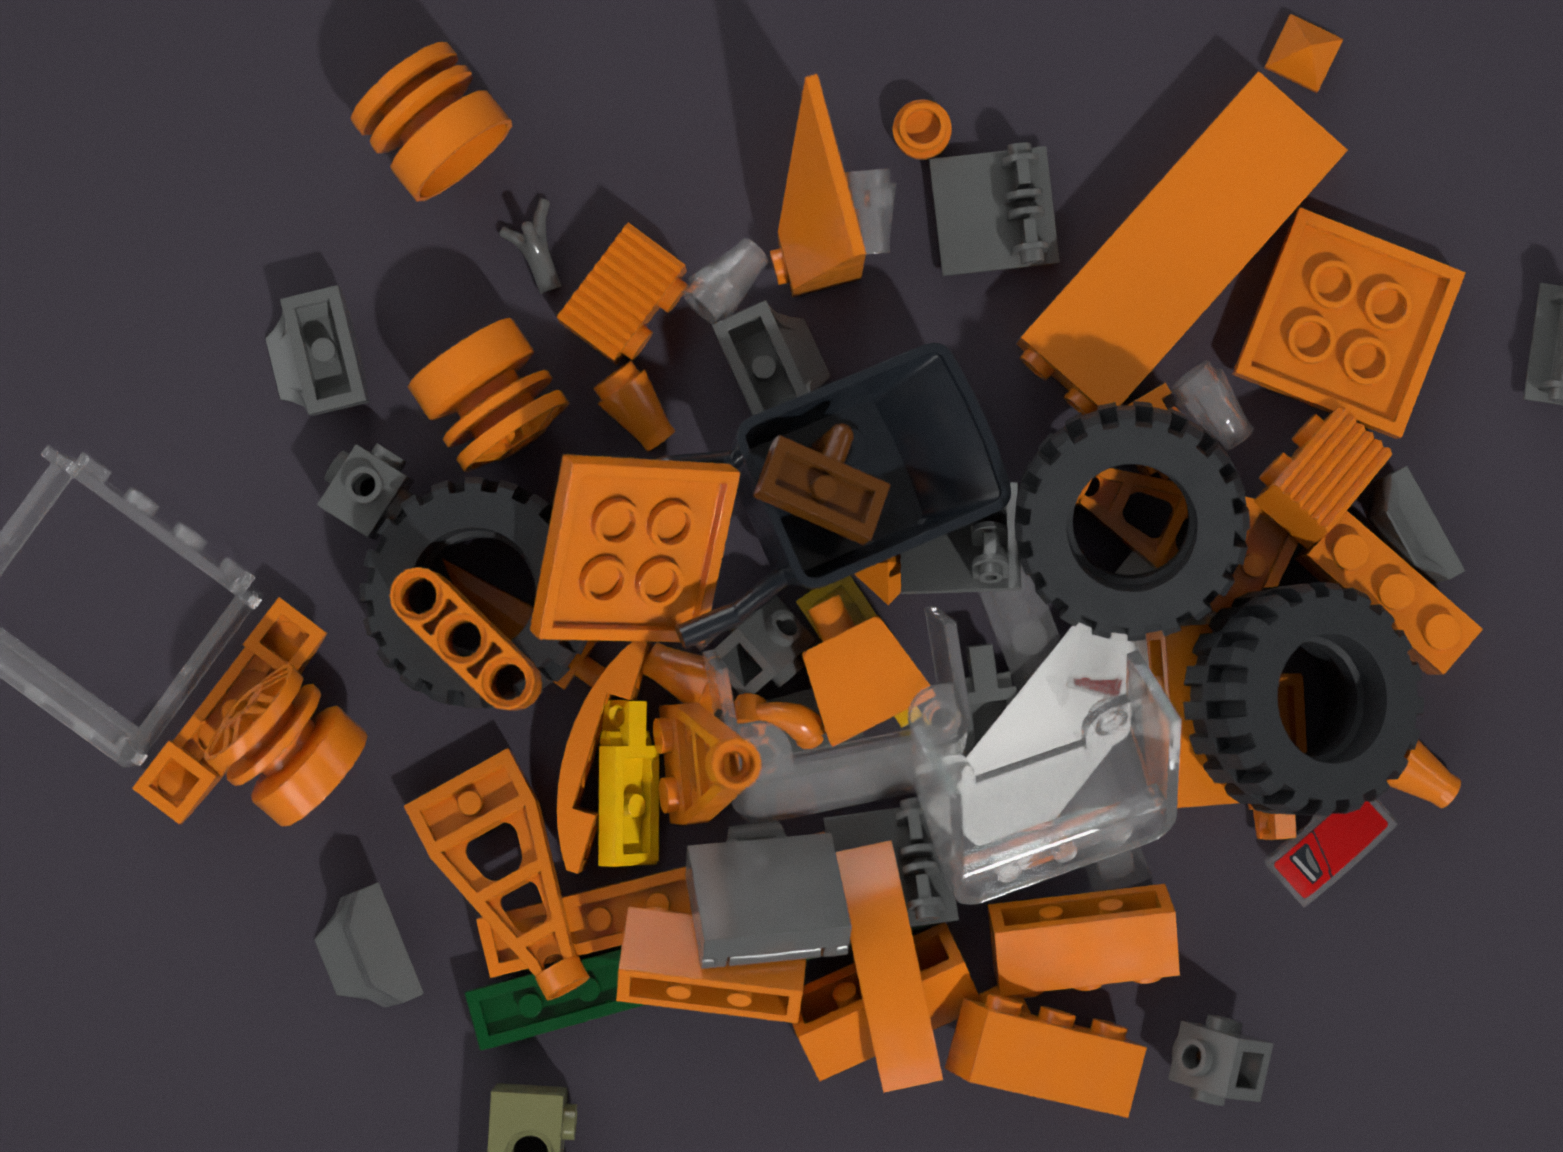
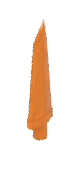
[442,558,606,690]

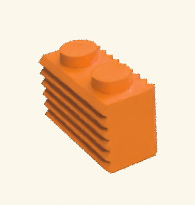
[557,222,689,365]
[1254,407,1392,549]

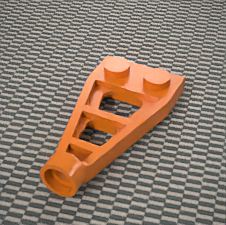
[1075,468,1299,614]
[653,702,761,825]
[404,748,589,1000]

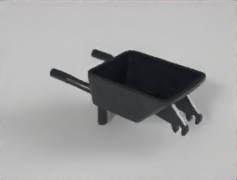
[655,342,1011,649]

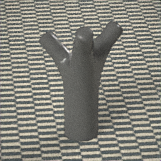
[499,199,562,295]

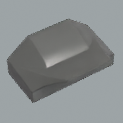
[265,285,369,416]
[712,300,831,416]
[1368,466,1465,584]
[315,882,424,1008]

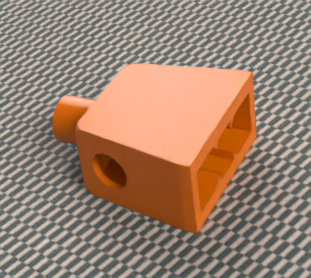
[802,595,936,747]

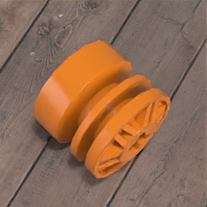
[350,42,512,202]
[408,317,569,472]
[204,664,368,827]

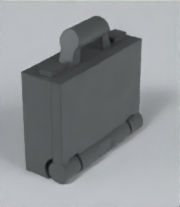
[685,821,852,969]

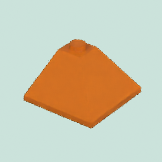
[769,74,866,297]

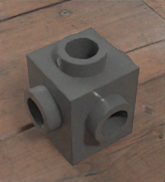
[317,443,414,540]
[707,595,816,694]
[1168,1014,1274,1106]

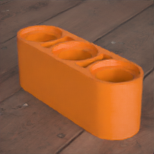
[390,567,542,711]

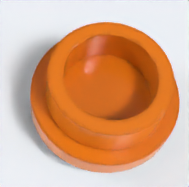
[893,99,952,159]

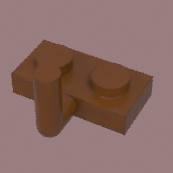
[753,423,891,545]

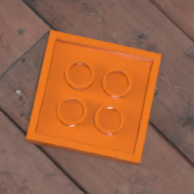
[1232,207,1466,439]
[530,455,741,643]

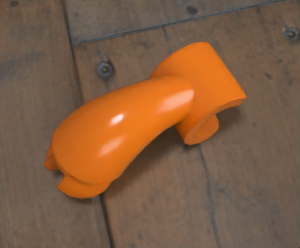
[731,693,826,749]

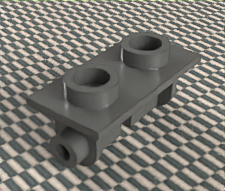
[1523,283,1563,405]

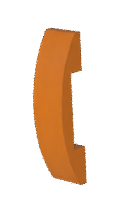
[132,597,328,825]
[557,641,653,873]
[836,840,943,1093]

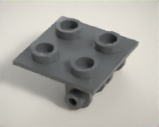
[929,142,1060,276]
[900,482,1022,594]
[824,798,959,927]

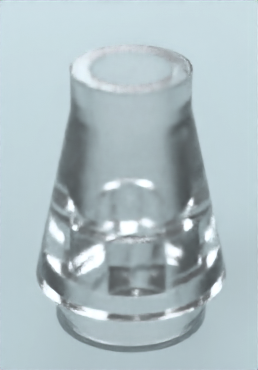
[844,168,897,255]
[683,238,769,324]
[1171,360,1254,450]

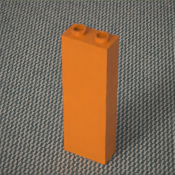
[1016,71,1348,415]

